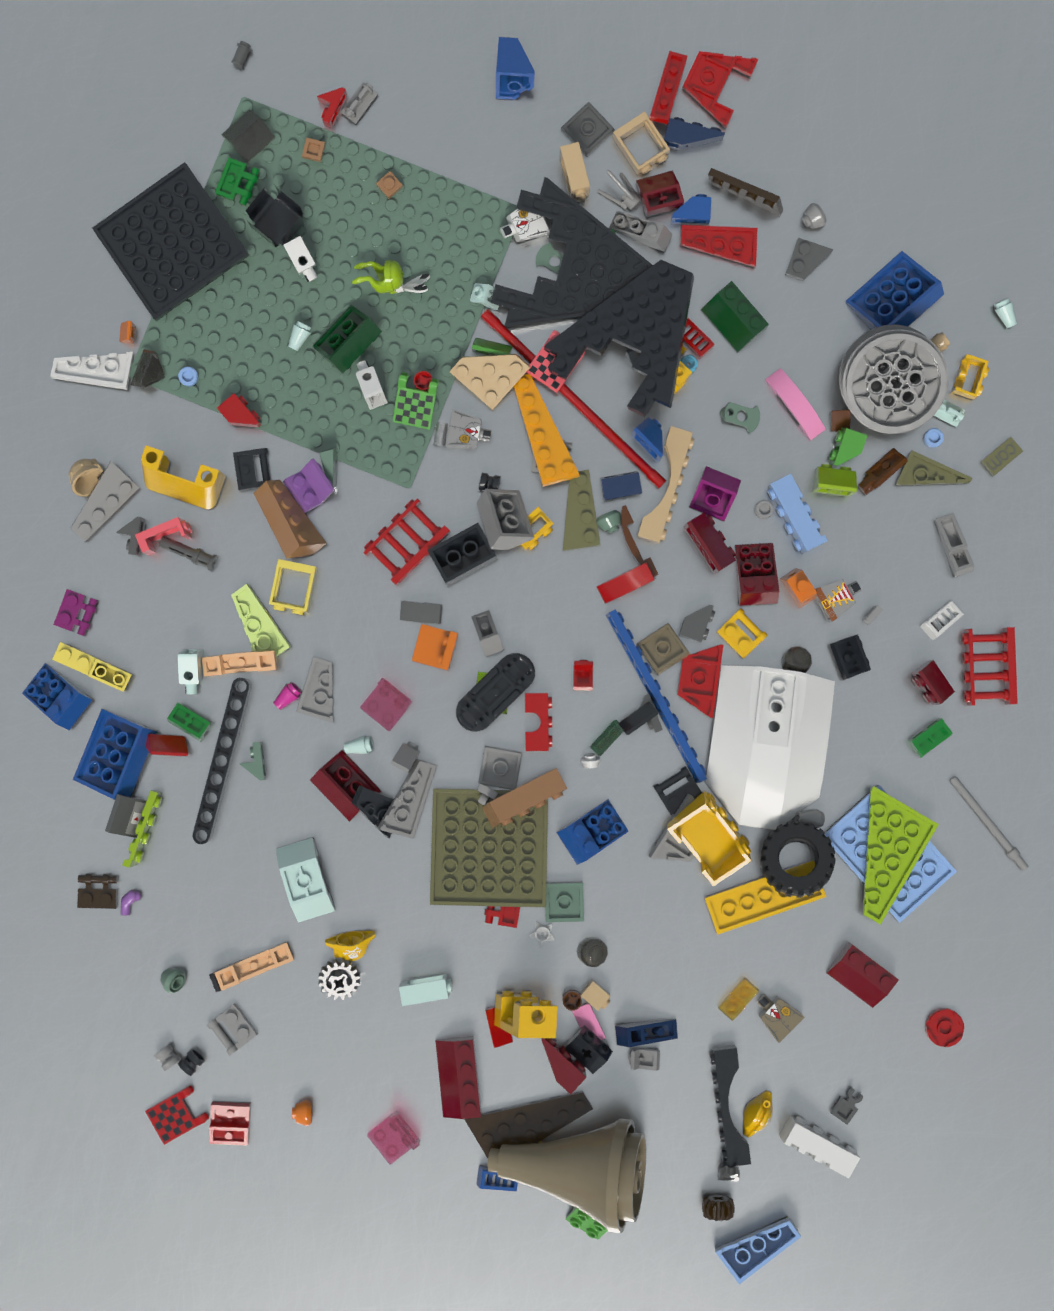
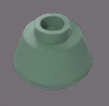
[596,510,621,533]
[160,968,186,993]

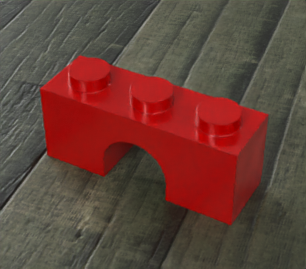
[525,693,552,751]

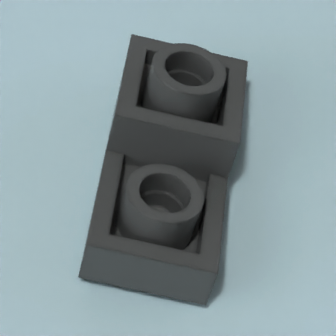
[400,601,442,624]

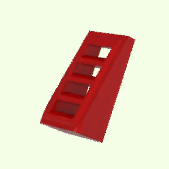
[683,318,715,359]

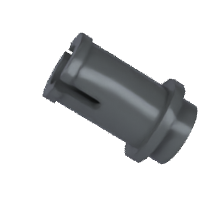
[231,41,251,67]

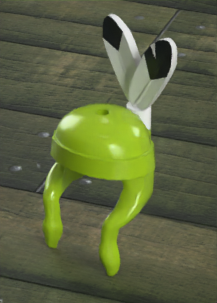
[352,260,430,294]

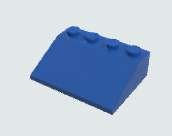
[846,251,944,329]
[73,709,157,800]

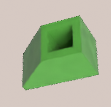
[829,427,868,466]

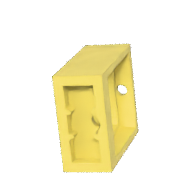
[269,559,318,615]

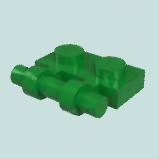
[215,157,260,206]

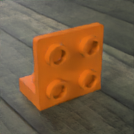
[412,624,458,671]

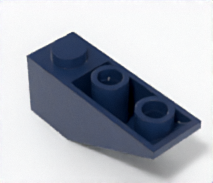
[664,117,725,150]

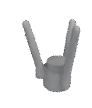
[597,170,641,210]

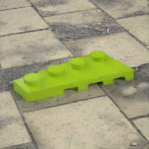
[122,790,162,868]

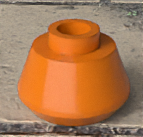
[292,1099,312,1126]

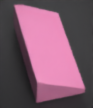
[572,1002,606,1040]

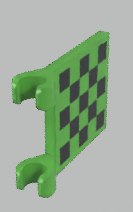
[393,372,439,430]

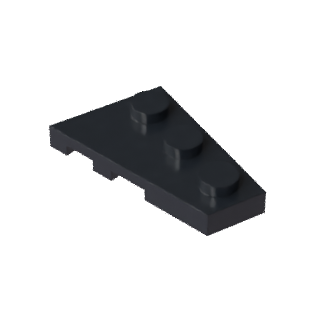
[352,785,394,838]

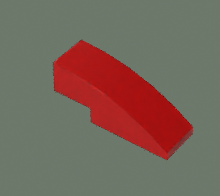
[597,562,656,603]

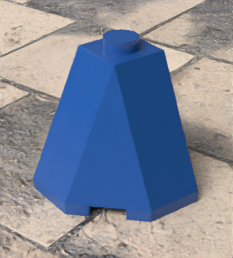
[496,37,535,100]

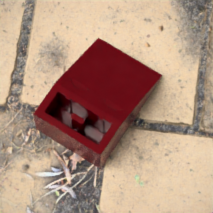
[735,543,780,606]
[541,1038,587,1094]

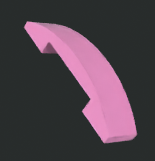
[765,368,826,441]

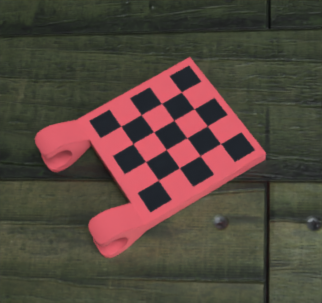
[526,330,585,393]

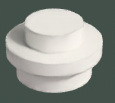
[581,753,600,768]

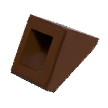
[830,410,851,432]

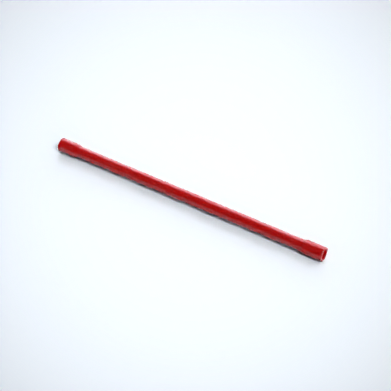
[481,309,667,489]

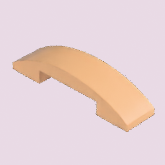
[202,650,277,676]
[215,942,294,991]

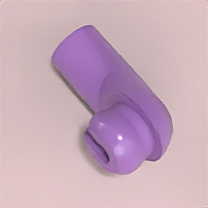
[120,890,141,916]

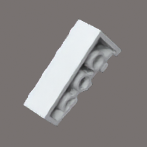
[779,1115,860,1178]

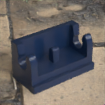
[600,471,642,500]

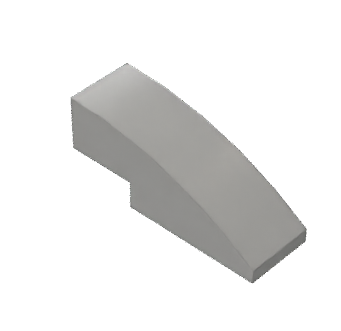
[935,513,975,577]

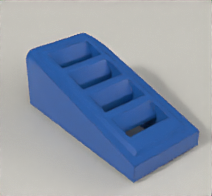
[476,1166,518,1191]

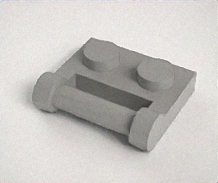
[207,1003,258,1056]

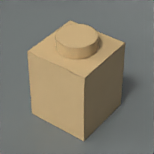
[580,979,611,1011]

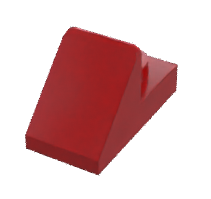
[317,87,347,128]

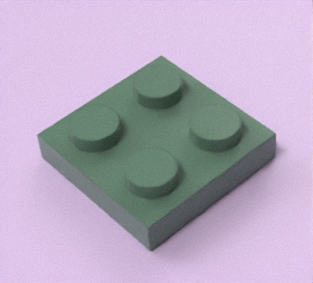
[545,882,584,923]

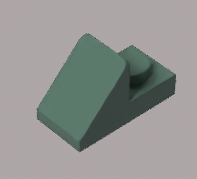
[239,742,267,781]

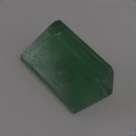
[590,720,624,756]

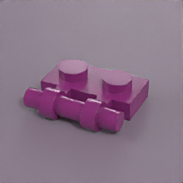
[53,589,98,636]

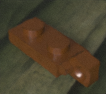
[858,448,908,495]

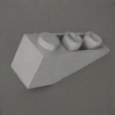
[609,211,673,252]

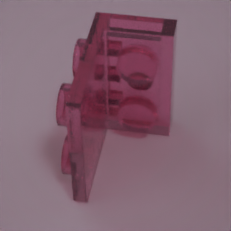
[360,678,413,731]
[367,1110,421,1165]

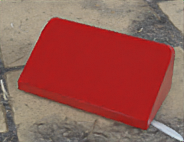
[145,734,188,756]
[485,1006,513,1048]

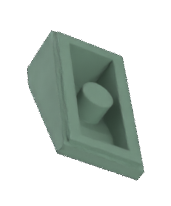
[319,448,337,488]

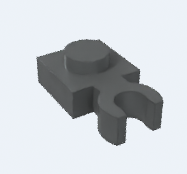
[830,1088,863,1125]
[718,1166,740,1181]

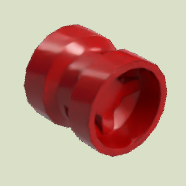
[414,371,432,391]

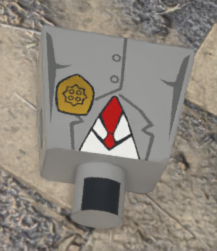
[446,409,492,448]

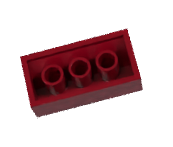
[435,1036,482,1119]

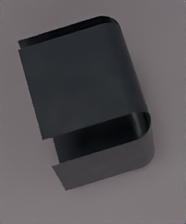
[245,186,304,247]

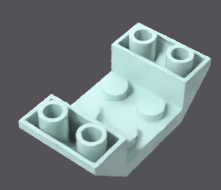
[276,837,335,923]

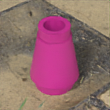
[273,682,302,710]

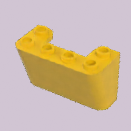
[141,445,226,509]
[667,791,751,886]

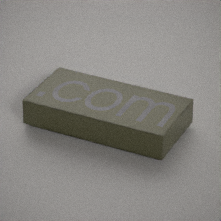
[981,437,1023,476]

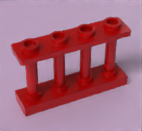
[363,498,451,586]
[962,627,1018,706]

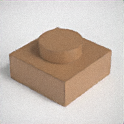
[302,138,326,162]
[376,171,403,199]

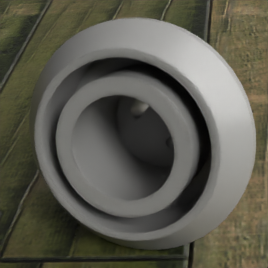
[802,203,827,229]

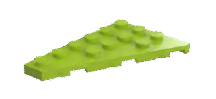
[863,786,939,925]

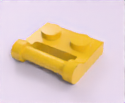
[717,608,768,659]

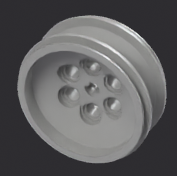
[839,325,948,434]

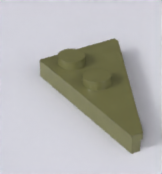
[896,450,973,486]

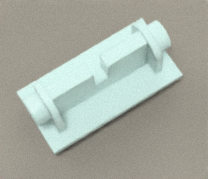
[934,399,965,427]

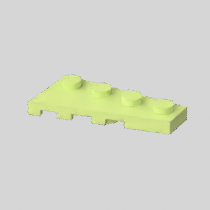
[231,584,292,657]

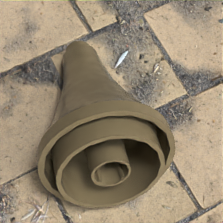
[488,1118,646,1233]

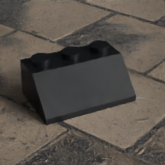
[428,523,498,587]

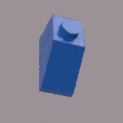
[671,194,711,225]

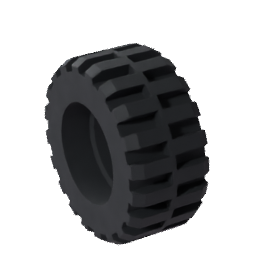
[760,821,836,898]

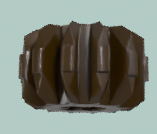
[702,1195,735,1221]

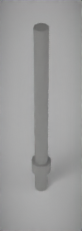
[950,776,1029,871]

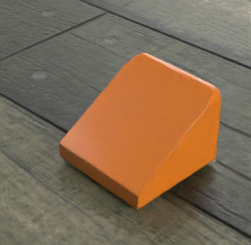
[119,321,135,343]

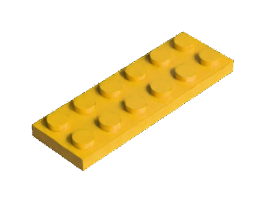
[704,860,826,935]

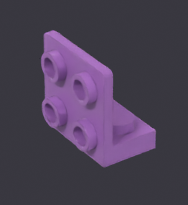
[283,458,334,513]

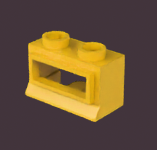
[951,354,989,400]
[520,507,554,551]

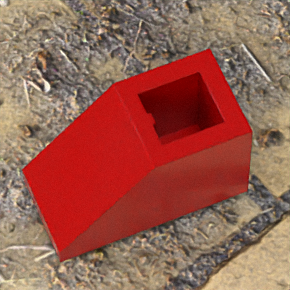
[217,393,261,427]

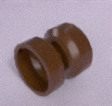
[562,989,582,1011]

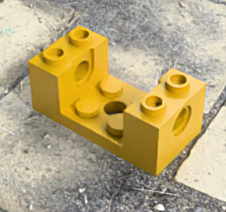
[494,991,558,1038]

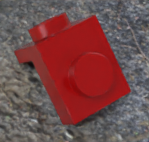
[573,660,593,691]

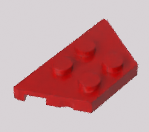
[677,644,724,718]

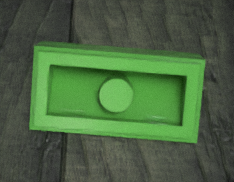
[472,338,512,355]

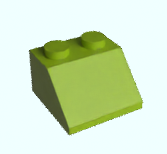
[813,464,857,496]

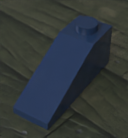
[615,1019,678,1047]

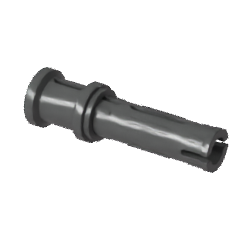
[159,536,218,571]

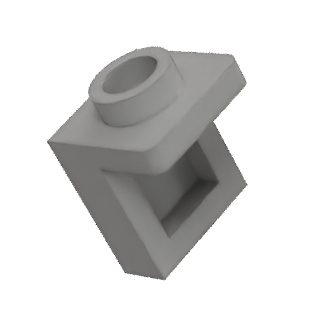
[629,1048,660,1071]

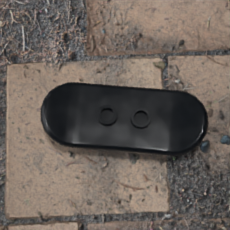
[456,653,535,732]

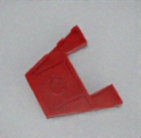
[682,51,758,128]

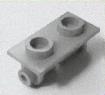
[341,82,378,124]

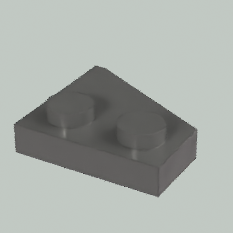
[785,237,833,281]

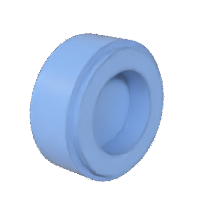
[178,366,199,387]
[923,428,944,448]

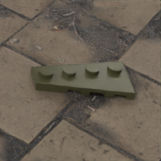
[563,470,600,551]

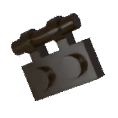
[77,873,118,909]

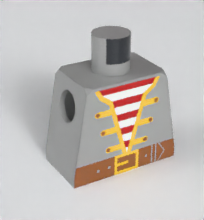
[815,579,861,623]

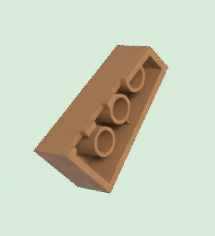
[253,480,326,558]
[482,768,567,828]

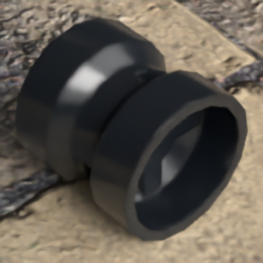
[478,472,501,492]
[178,1048,205,1076]

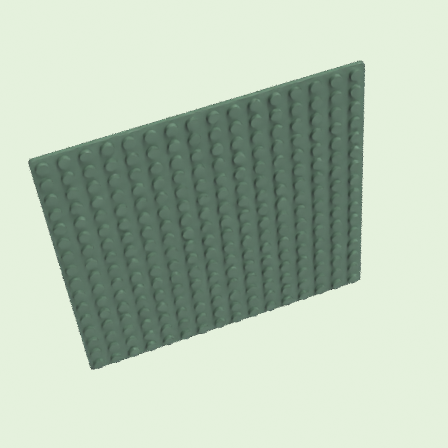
[130,97,517,489]

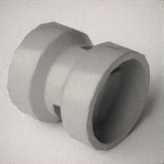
[154,1044,181,1071]

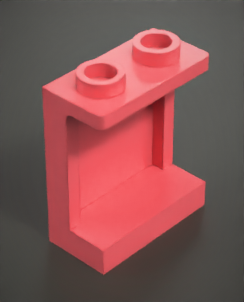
[135,517,192,556]

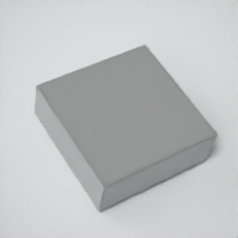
[863,605,883,625]

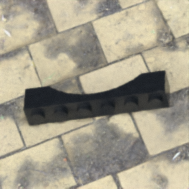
[709,1045,751,1167]

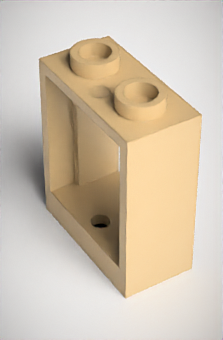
[612,112,670,175]
[559,142,590,202]

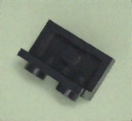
[830,634,871,680]

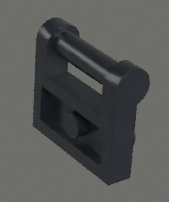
[233,448,270,491]
[653,766,702,815]

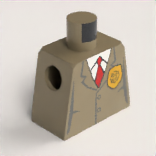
[757,994,805,1043]

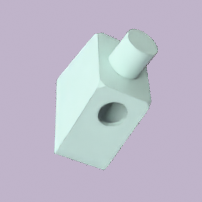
[178,649,203,694]

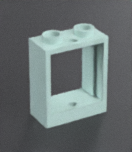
[399,974,453,1006]

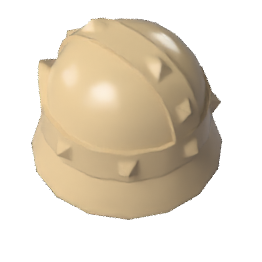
[68,458,103,497]

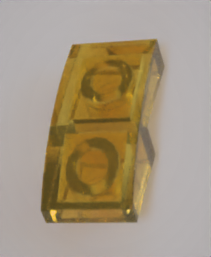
[718,977,759,1021]

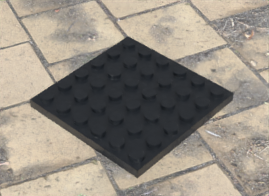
[92,162,250,321]

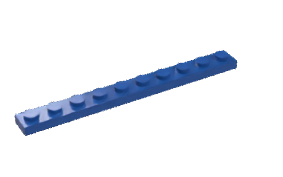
[606,609,707,783]

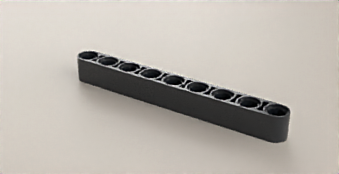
[192,678,252,844]

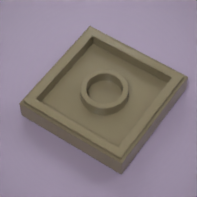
[637,623,690,675]

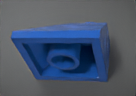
[632,417,663,462]

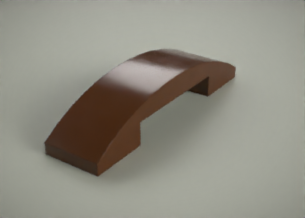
[621,505,659,577]

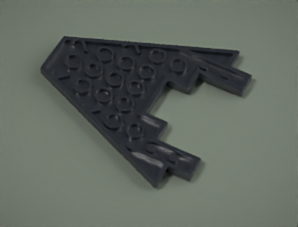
[491,177,653,327]
[544,260,694,417]

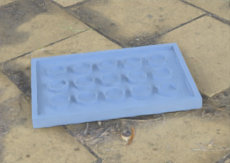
[824,785,957,923]

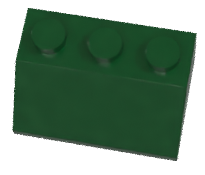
[701,281,769,353]
[312,305,382,373]

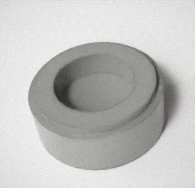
[755,500,774,519]

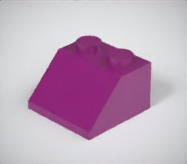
[689,466,741,521]

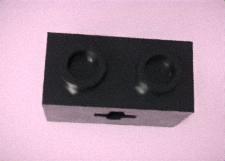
[565,1025,613,1074]

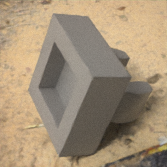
[477,784,498,806]

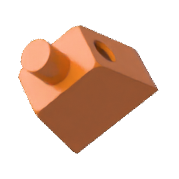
[780,568,817,609]

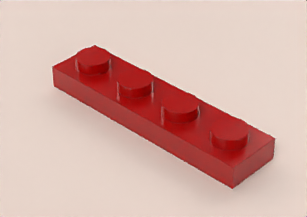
[649,51,688,125]

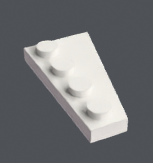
[50,352,134,390]

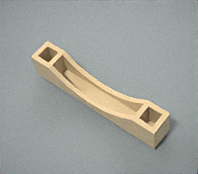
[637,426,695,544]

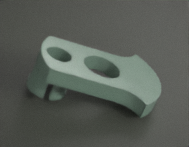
[536,242,563,275]
[720,402,760,433]

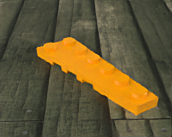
[513,374,579,487]

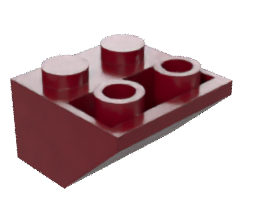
[636,170,684,218]
[911,660,955,705]

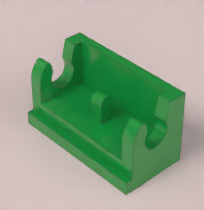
[167,702,210,742]
[908,718,953,758]

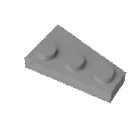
[296,656,333,723]

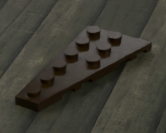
[464,1091,593,1158]

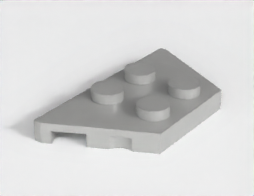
[649,794,694,862]

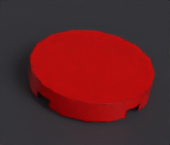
[925,1008,964,1047]

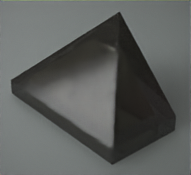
[130,349,165,389]

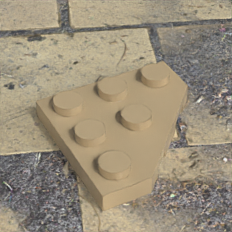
[450,354,531,410]

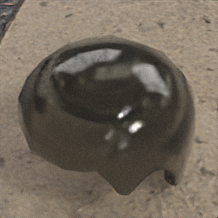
[781,646,812,673]
[577,938,608,967]

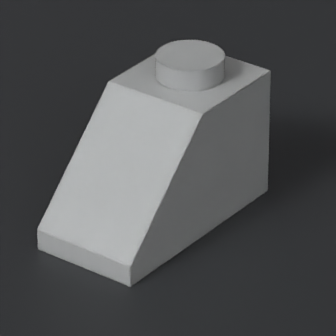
[471,610,504,657]
[391,741,420,773]

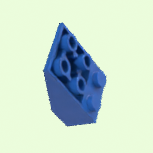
[22,663,92,730]
[556,799,629,865]

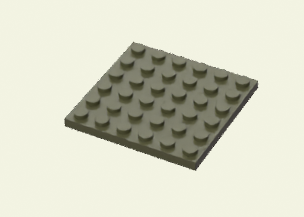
[430,789,548,908]

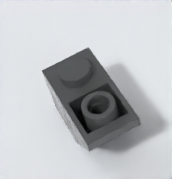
[678,605,715,643]

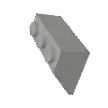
[477,489,534,550]

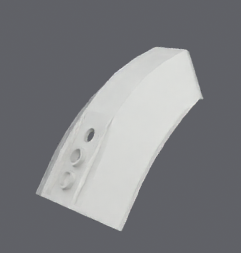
[705,665,835,830]

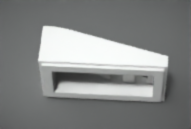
[920,600,964,640]

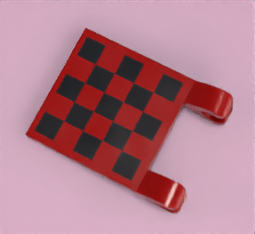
[145,1085,209,1145]

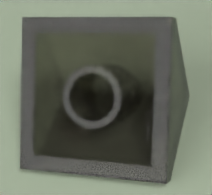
[221,109,275,163]

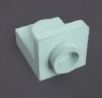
[470,283,499,310]

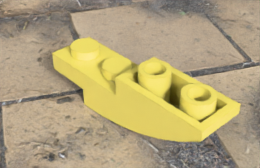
[52,642,132,692]

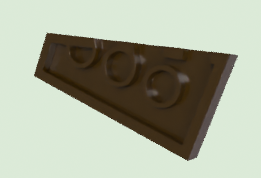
[708,168,783,217]

